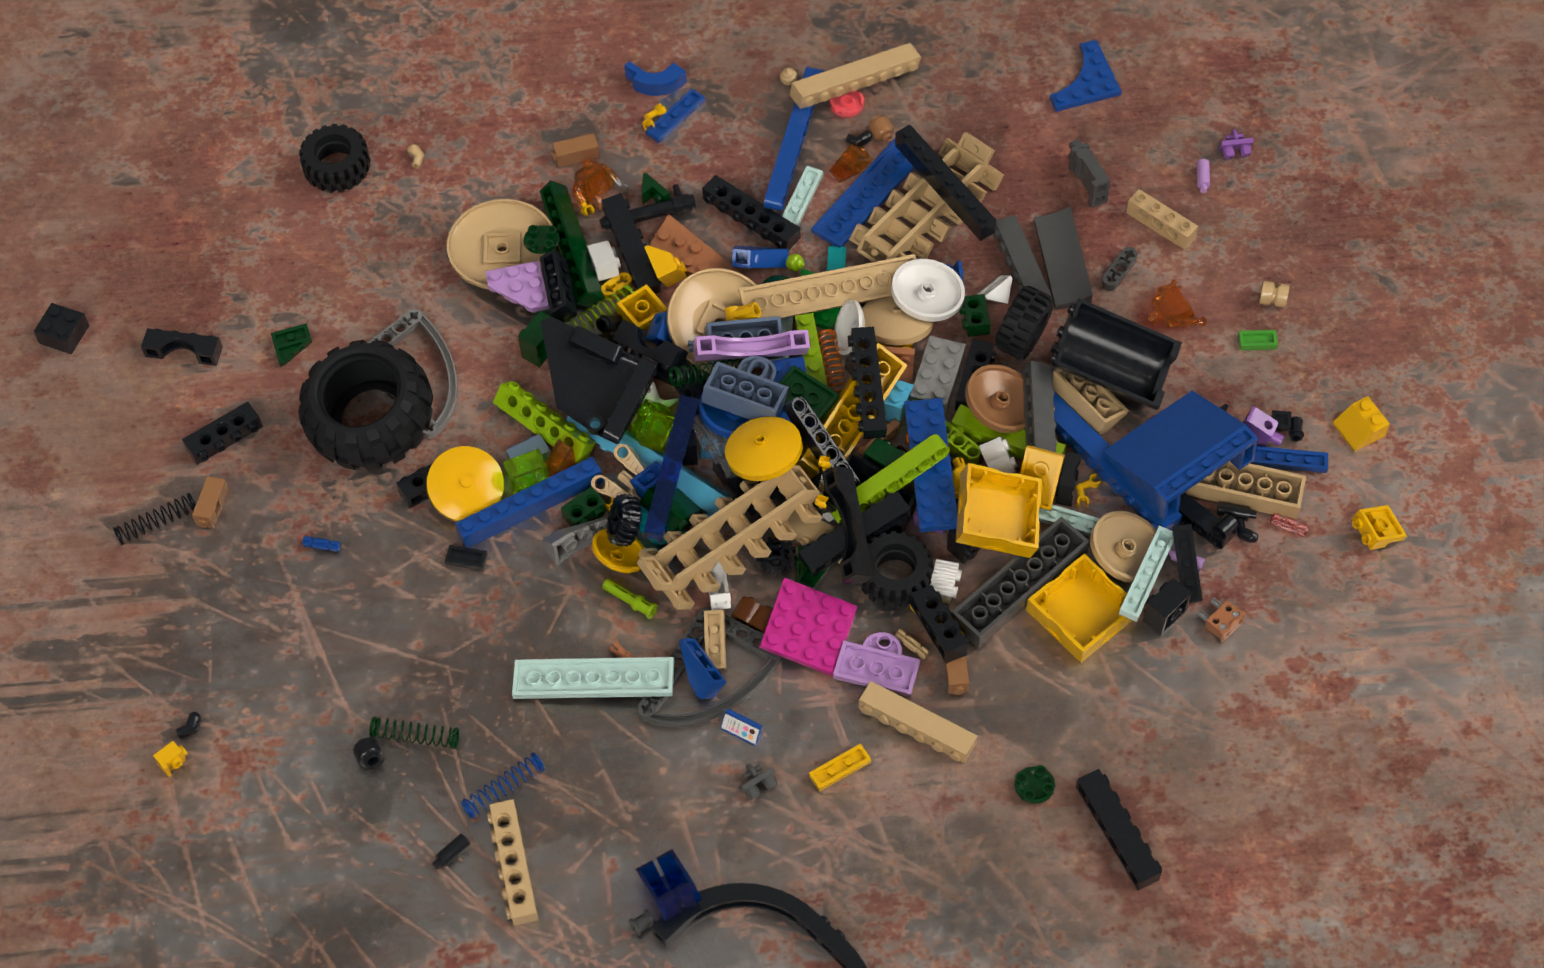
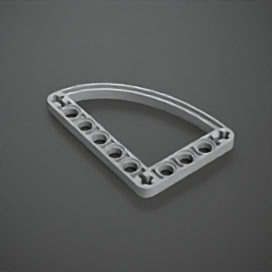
[367,309,458,439]

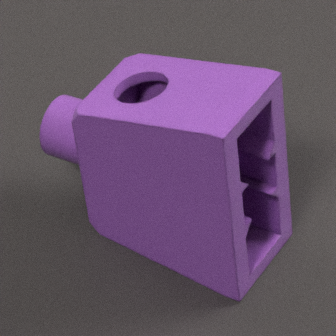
[1242,406,1284,447]

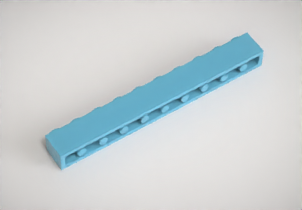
[566,416,735,517]

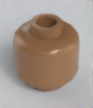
[868,115,894,142]

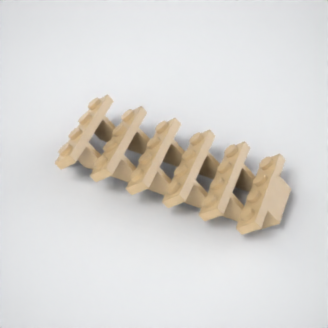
[849,132,1004,262]
[637,465,823,610]

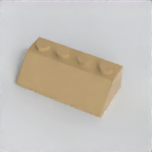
[1052,369,1129,435]

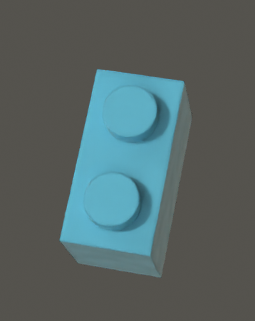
[884,380,914,423]

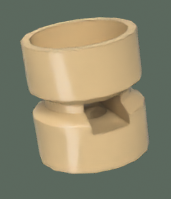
[1259,280,1290,308]

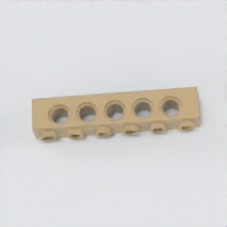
[487,799,539,926]

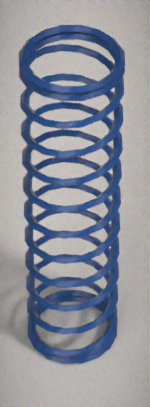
[461,752,545,819]

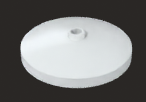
[891,259,965,322]

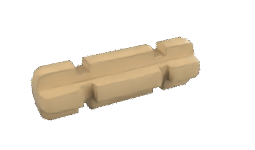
[895,629,930,659]

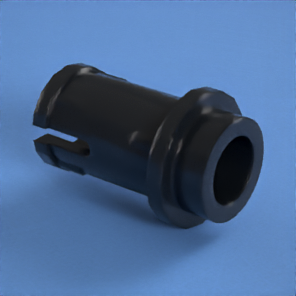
[1289,416,1304,442]

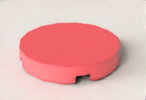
[830,90,864,117]

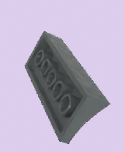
[1034,206,1093,310]

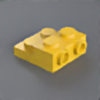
[1351,505,1407,550]

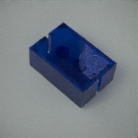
[636,849,702,921]

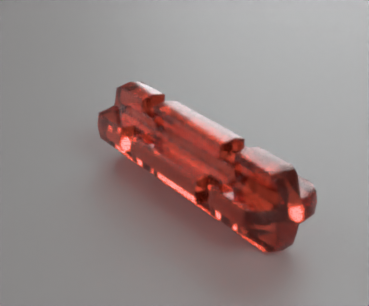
[1270,513,1309,537]

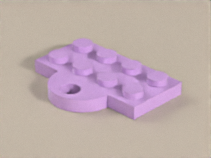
[833,632,921,698]

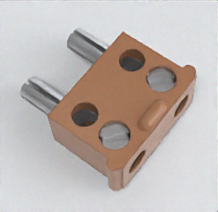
[1197,598,1245,642]

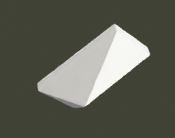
[976,275,1013,304]

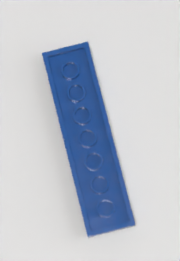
[811,138,915,248]
[904,398,957,532]

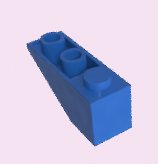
[732,245,789,268]

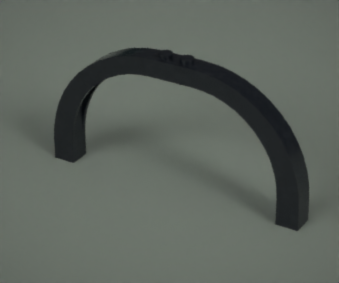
[651,883,867,968]

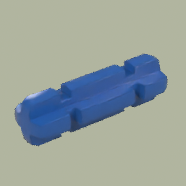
[302,536,341,552]

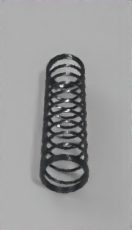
[113,492,196,546]

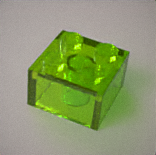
[631,399,676,452]
[503,448,549,495]

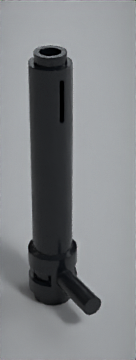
[599,184,696,230]

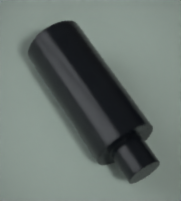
[1217,502,1257,521]
[432,833,470,869]

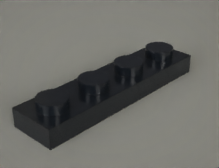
[1172,524,1203,604]

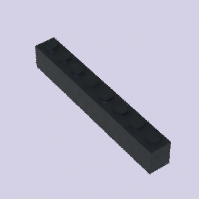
[895,125,996,241]

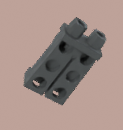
[1068,139,1111,208]

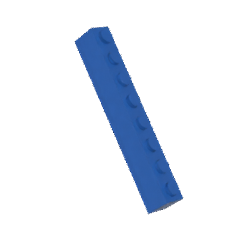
[455,456,603,548]

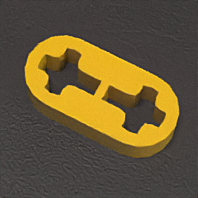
[601,272,632,301]

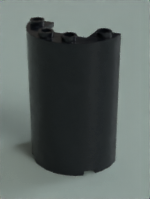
[1049,298,1182,410]

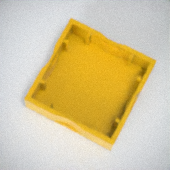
[956,463,1042,558]
[1026,553,1133,663]

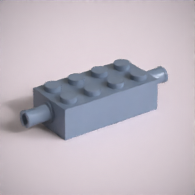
[688,316,783,365]

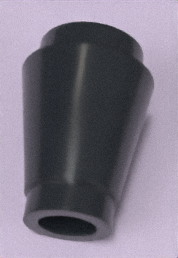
[596,314,623,333]

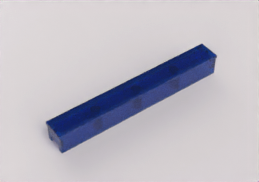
[643,395,699,543]

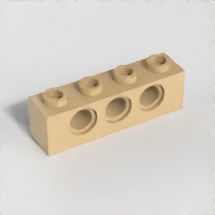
[1126,189,1198,250]

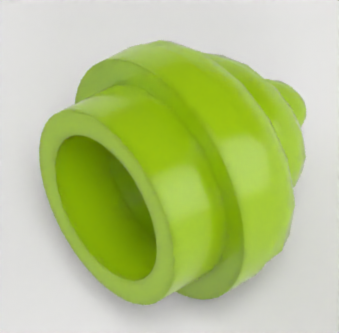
[786,254,805,272]

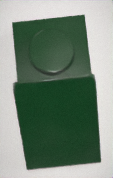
[642,172,670,205]

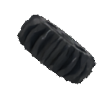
[606,494,642,547]

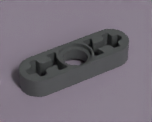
[1102,247,1138,291]

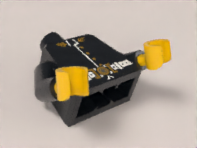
[810,455,837,516]

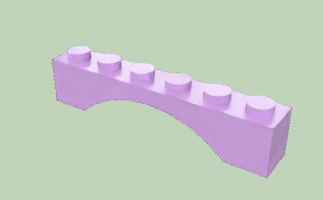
[693,330,810,361]

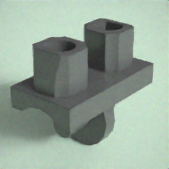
[738,763,777,800]

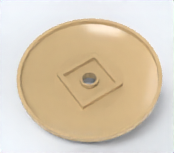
[447,199,556,289]
[667,268,756,374]

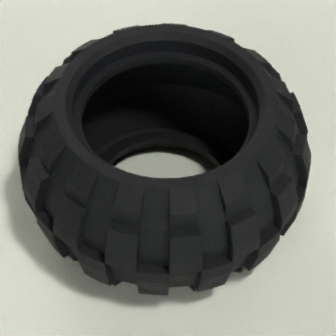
[298,340,433,470]

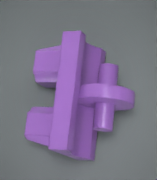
[1218,129,1254,159]

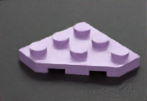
[485,261,549,312]

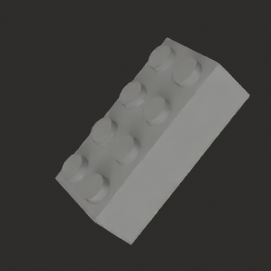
[910,336,966,417]

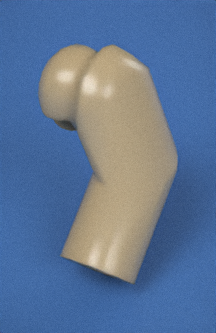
[407,144,424,169]

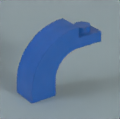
[624,61,687,96]

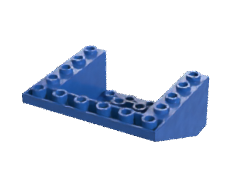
[1102,390,1258,523]

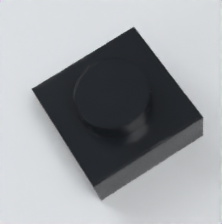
[1271,410,1291,432]

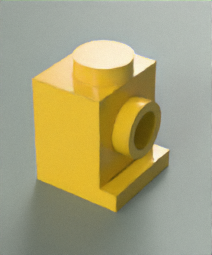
[153,741,188,777]

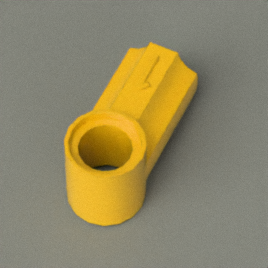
[724,302,761,321]

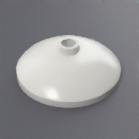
[834,300,865,355]

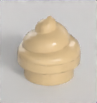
[780,68,797,85]

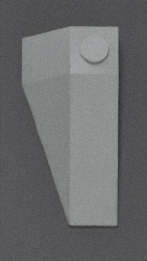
[542,516,608,566]

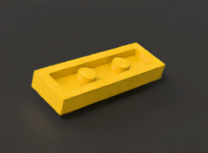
[809,743,871,792]

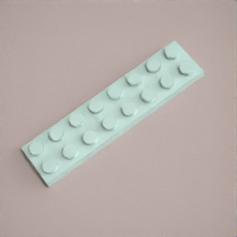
[512,657,674,699]

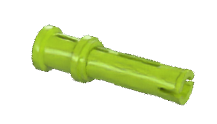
[602,578,658,620]

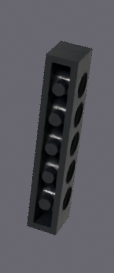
[702,175,800,250]
[848,327,887,439]

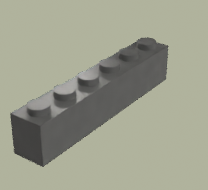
[993,215,1052,296]
[1022,361,1057,452]

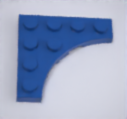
[1049,40,1122,112]

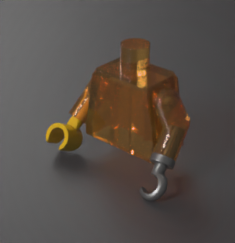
[572,158,629,216]

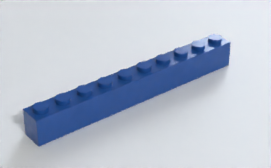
[1053,391,1182,531]

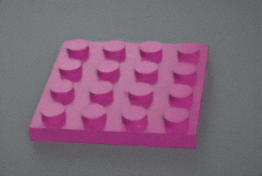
[759,578,857,676]

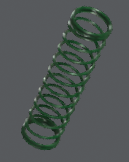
[669,358,745,387]
[369,716,459,749]

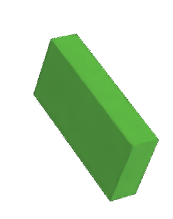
[1238,330,1278,350]

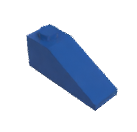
[679,638,726,699]

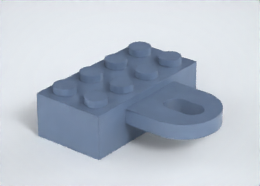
[701,356,789,420]

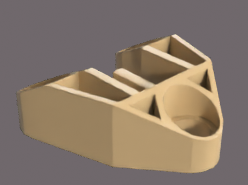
[591,444,647,500]

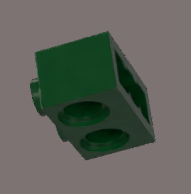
[959,294,991,337]
[561,487,607,527]

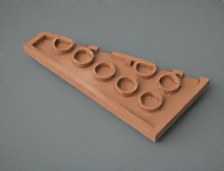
[649,214,745,276]

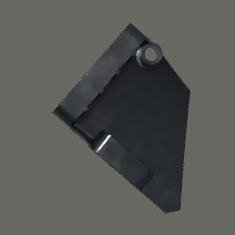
[540,317,659,445]

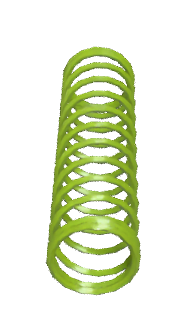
[566,285,634,331]

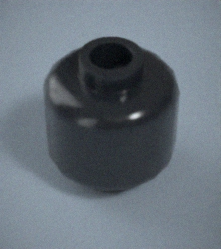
[353,737,383,768]

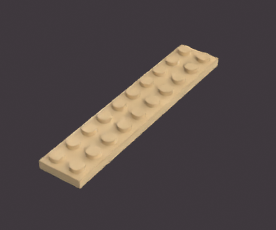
[738,254,916,319]

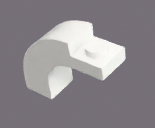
[709,561,731,610]

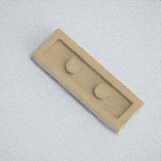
[704,610,727,670]

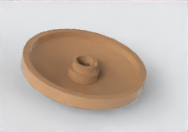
[965,364,1025,433]

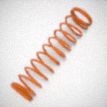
[817,329,846,394]

